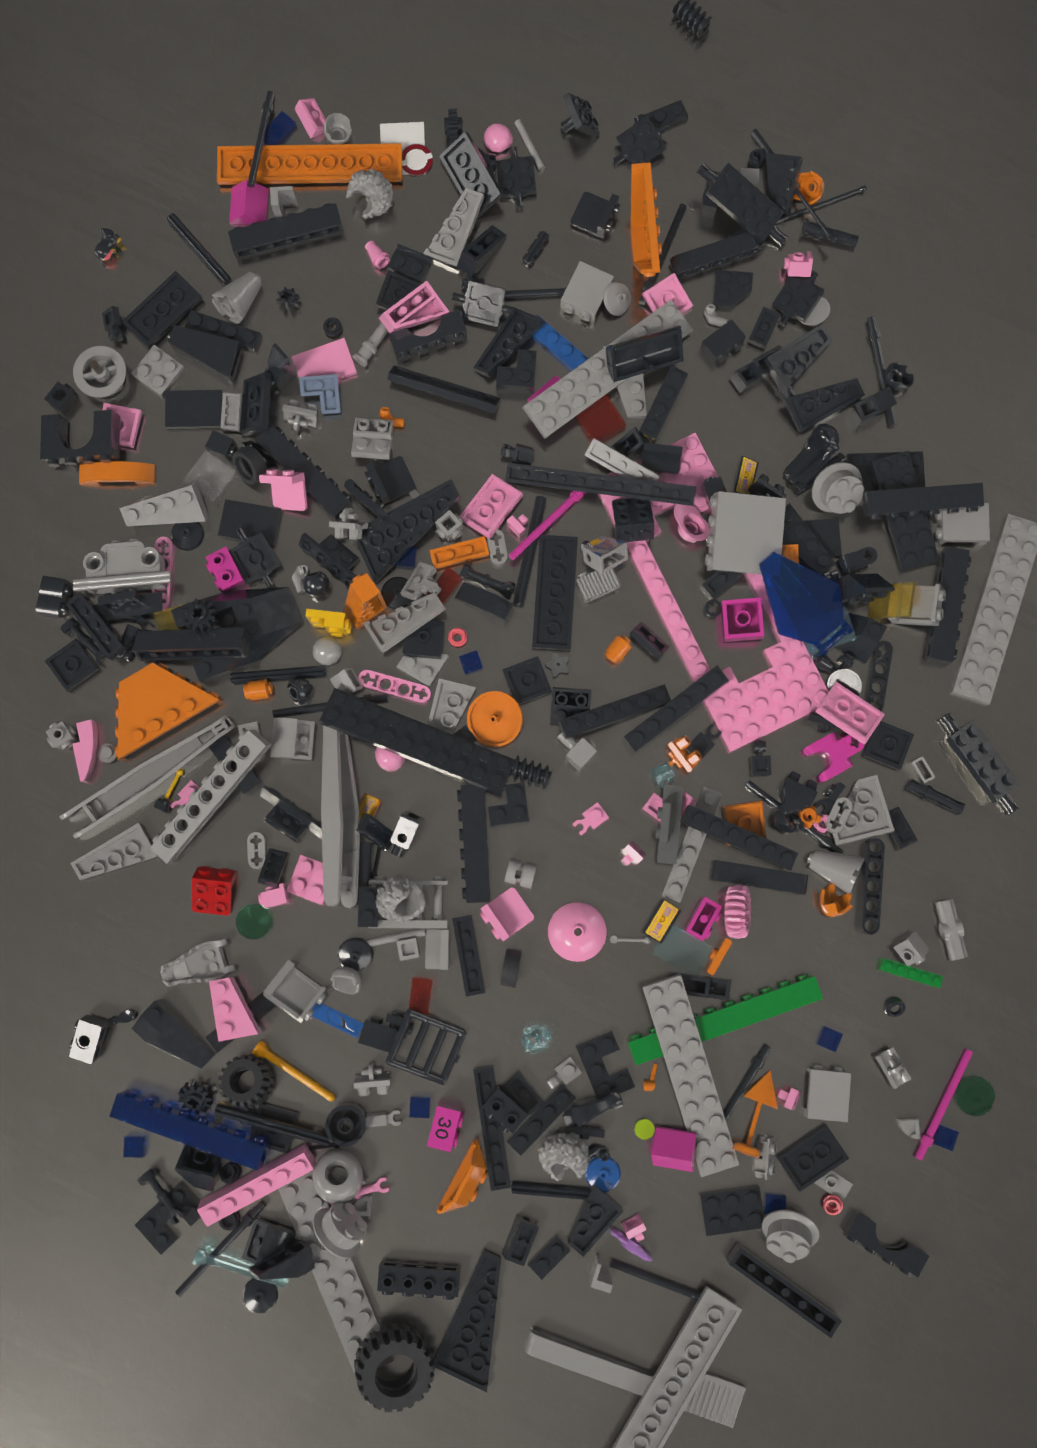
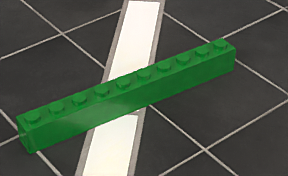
[627,973,823,1065]

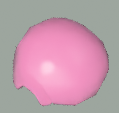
[483,123,513,153]
[375,747,405,771]

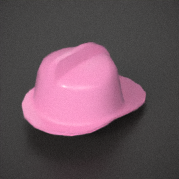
[674,504,710,543]

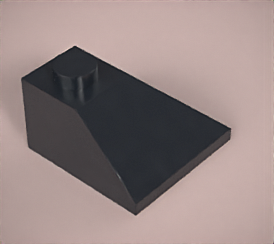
[831,613,887,664]
[175,1135,227,1192]

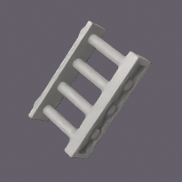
[368,877,449,928]

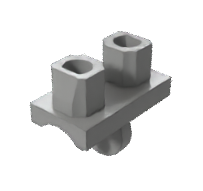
[282,399,318,431]
[329,508,368,540]
[875,1047,911,1089]
[354,1063,391,1096]

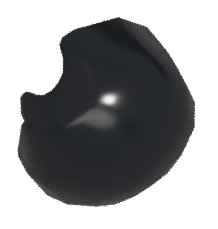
[884,362,914,391]

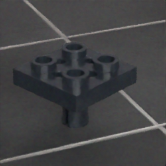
[561,92,600,138]

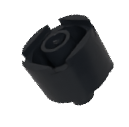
[325,1102,367,1147]

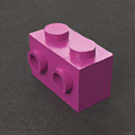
[205,547,246,592]
[683,897,722,941]

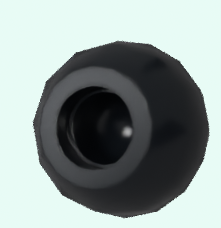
[303,571,330,597]

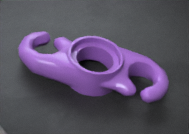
[610,1228,652,1262]

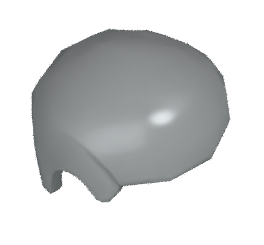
[324,113,352,144]
[312,636,342,666]
[331,967,361,994]

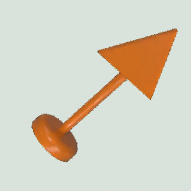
[732,1070,778,1158]

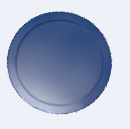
[585,1157,621,1192]

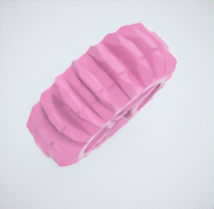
[724,885,751,939]

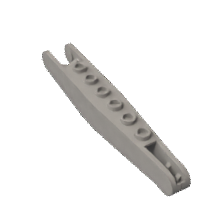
[59,714,236,839]
[321,725,360,908]

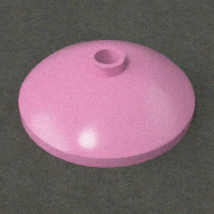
[548,902,607,962]

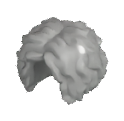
[346,169,393,219]
[375,875,425,923]
[538,1132,590,1181]

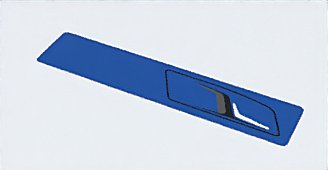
[312,1003,364,1038]

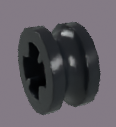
[704,599,722,618]

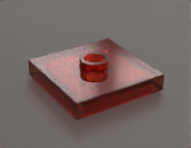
[576,394,626,442]

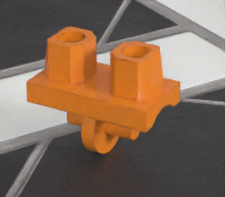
[668,735,702,773]

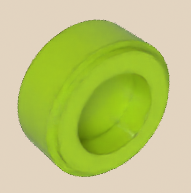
[634,1118,655,1140]

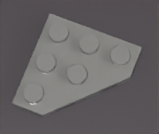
[831,775,894,846]

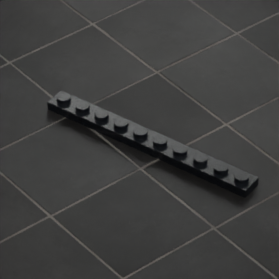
[505,463,696,506]

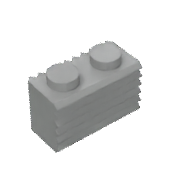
[576,568,621,603]

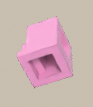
[784,251,813,277]
[258,883,290,908]

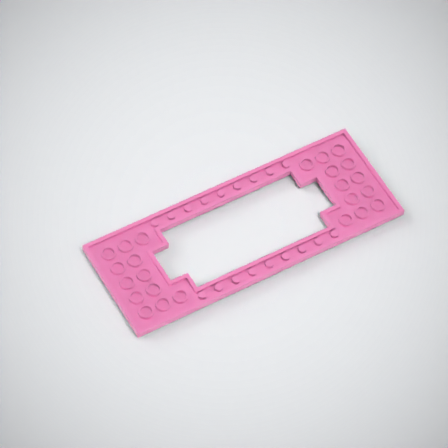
[599,433,829,753]

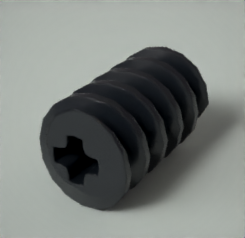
[672,0,712,38]
[510,755,553,790]

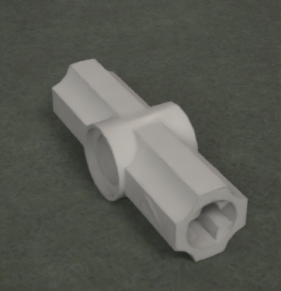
[935,899,968,961]

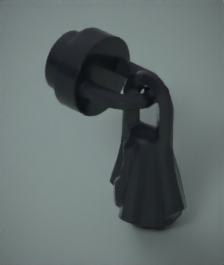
[815,653,854,674]

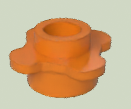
[798,806,822,829]

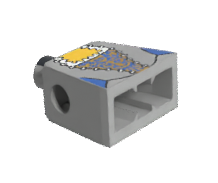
[581,536,628,574]

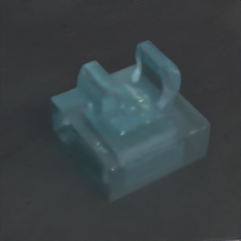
[649,762,675,788]

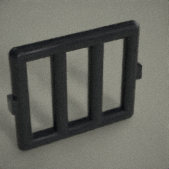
[385,1008,467,1085]

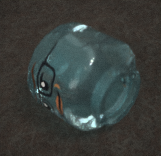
[521,1026,551,1055]

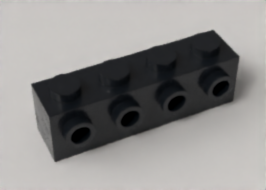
[377,1261,461,1300]

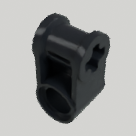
[838,547,878,575]

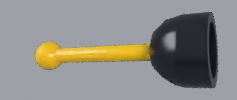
[153,768,184,813]

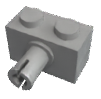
[557,733,597,772]

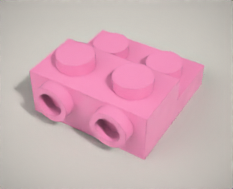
[287,855,325,905]

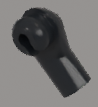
[588,1144,610,1161]

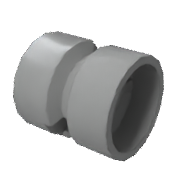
[504,858,537,889]

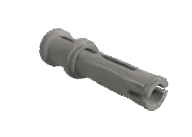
[352,322,388,367]

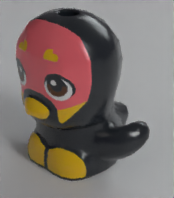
[94,228,121,261]

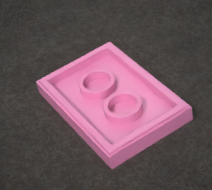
[291,338,357,381]
[459,474,523,539]
[815,682,885,745]

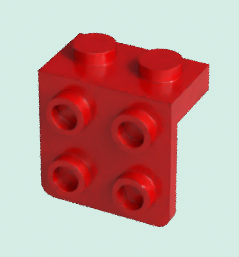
[192,866,236,916]

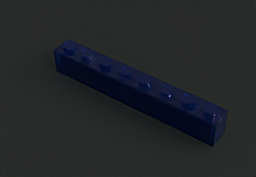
[109,1089,270,1170]

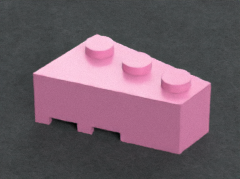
[379,281,449,333]
[209,977,262,1042]

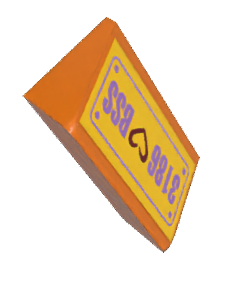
[359,793,382,821]

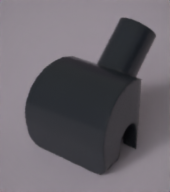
[478,148,496,174]

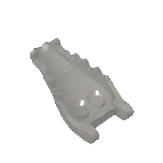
[160,938,236,986]

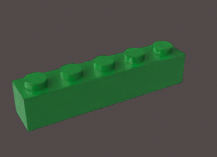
[878,958,943,988]

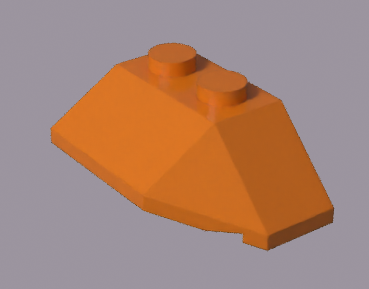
[436,1136,488,1214]

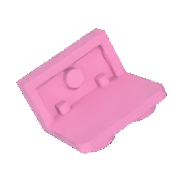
[259,469,307,511]
[480,888,534,941]

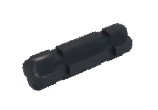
[522,231,549,265]

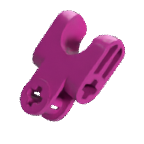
[802,732,864,782]

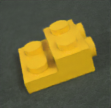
[305,609,352,637]

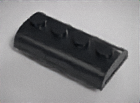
[606,325,684,382]

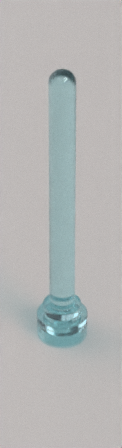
[192,1247,288,1288]

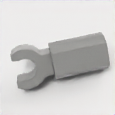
[366,1109,402,1127]

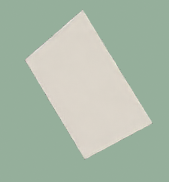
[380,122,426,175]

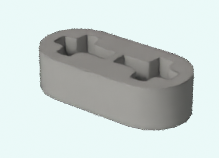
[487,529,507,566]
[826,797,852,834]
[247,832,267,869]

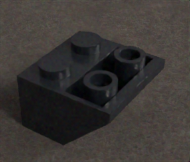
[836,573,895,604]

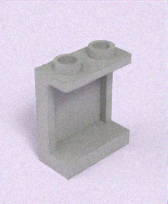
[560,261,614,322]
[935,503,990,545]
[888,582,946,626]
[263,960,327,1023]
[804,1065,851,1122]

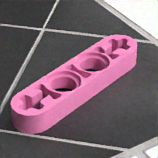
[152,537,174,611]
[358,670,431,704]

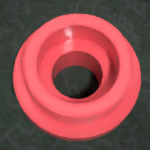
[448,627,467,647]
[823,1195,843,1215]

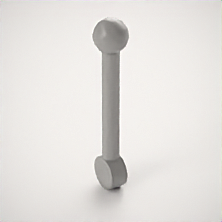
[610,936,651,944]

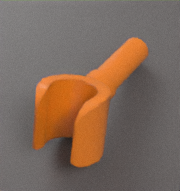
[643,1063,658,1091]

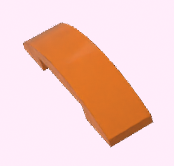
[79,461,156,485]

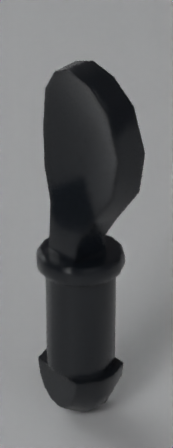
[105,1010,136,1027]

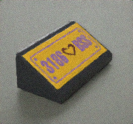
[732,456,759,495]
[643,899,682,944]

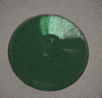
[236,904,271,940]

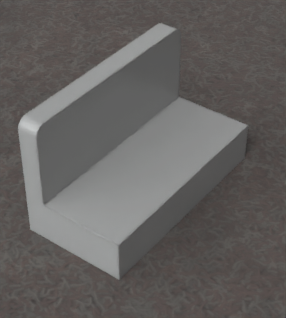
[270,186,298,218]
[425,929,450,970]
[589,1254,613,1293]

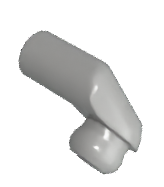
[704,304,728,327]
[292,564,309,594]

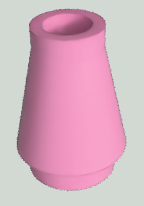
[365,241,390,269]

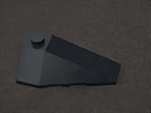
[132,999,216,1069]

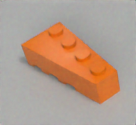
[343,573,387,629]

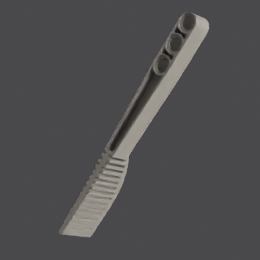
[524,1330,746,1428]

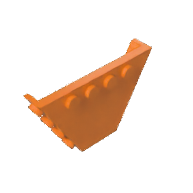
[630,163,662,277]
[115,663,223,761]

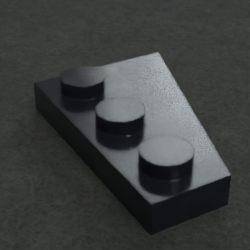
[567,1183,624,1257]

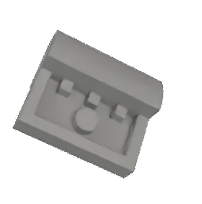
[351,418,393,460]
[270,718,315,760]

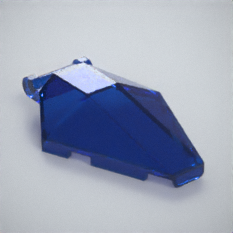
[759,552,854,656]

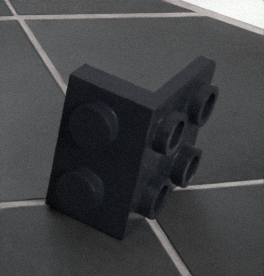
[571,192,621,238]
[364,456,416,505]
[612,498,654,542]

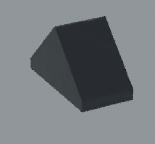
[611,427,645,458]

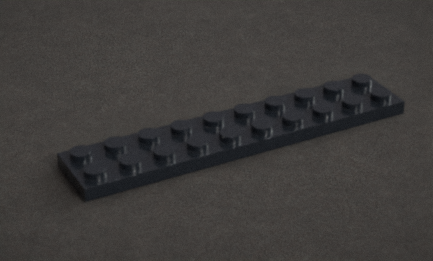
[319,688,515,796]

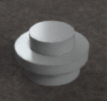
[97,744,116,763]

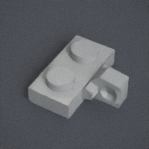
[400,562,441,601]

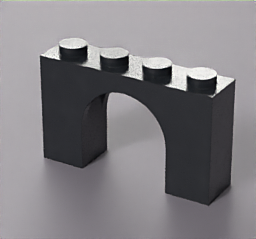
[40,410,120,467]

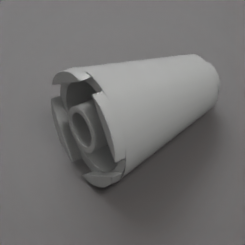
[212,272,262,324]
[807,850,864,894]

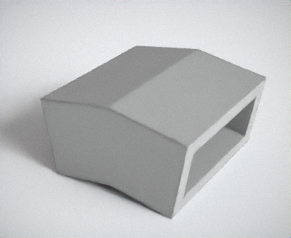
[330,667,363,695]
[910,756,936,783]

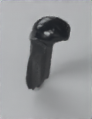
[784,423,840,483]

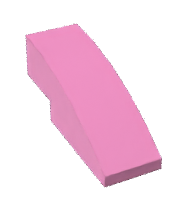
[73,720,98,783]

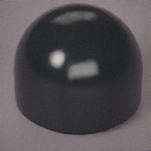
[884,996,906,1017]

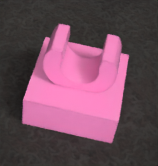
[507,514,528,538]
[622,841,646,866]
[778,1088,802,1110]
[621,1213,647,1242]

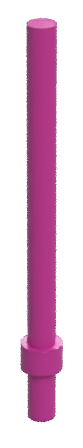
[508,491,585,560]
[915,1049,973,1161]

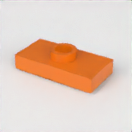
[704,937,732,976]

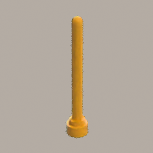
[251,1040,336,1102]

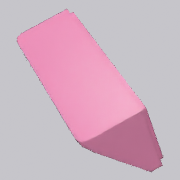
[295,98,326,139]

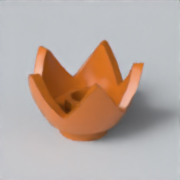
[794,171,825,205]
[820,883,853,917]

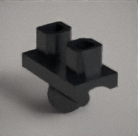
[747,474,787,498]

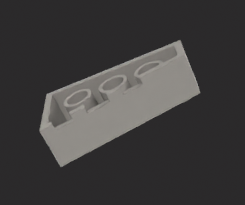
[120,481,209,526]

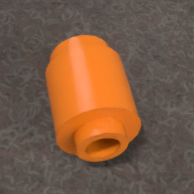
[605,635,632,664]
[243,679,273,701]

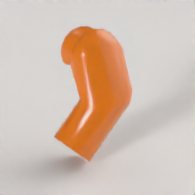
[379,407,404,428]

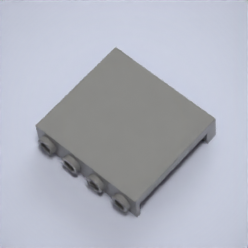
[705,491,786,577]

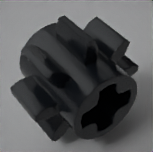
[276,287,300,312]

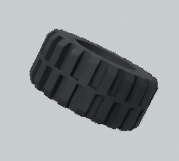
[354,1324,435,1413]

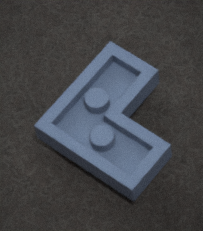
[299,374,341,414]

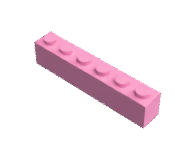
[197,1143,316,1227]

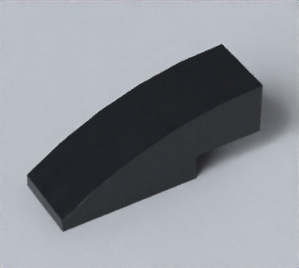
[730,345,782,393]
[209,735,260,794]
[671,972,732,1001]

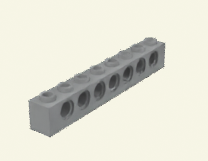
[150,729,271,864]

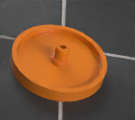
[467,691,523,747]

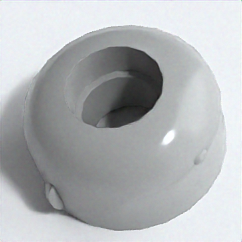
[312,1150,365,1204]

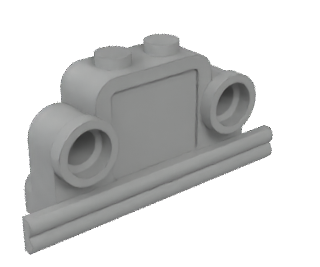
[73,539,171,595]

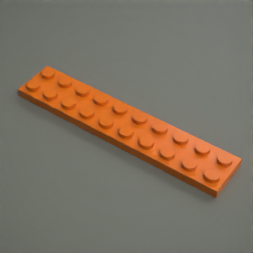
[217,143,402,185]

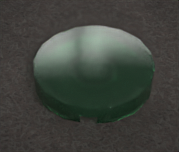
[954,1075,995,1117]

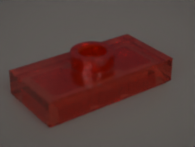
[426,566,463,605]
[408,977,433,1015]

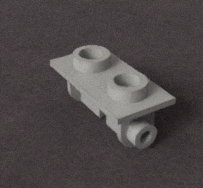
[754,1136,777,1180]

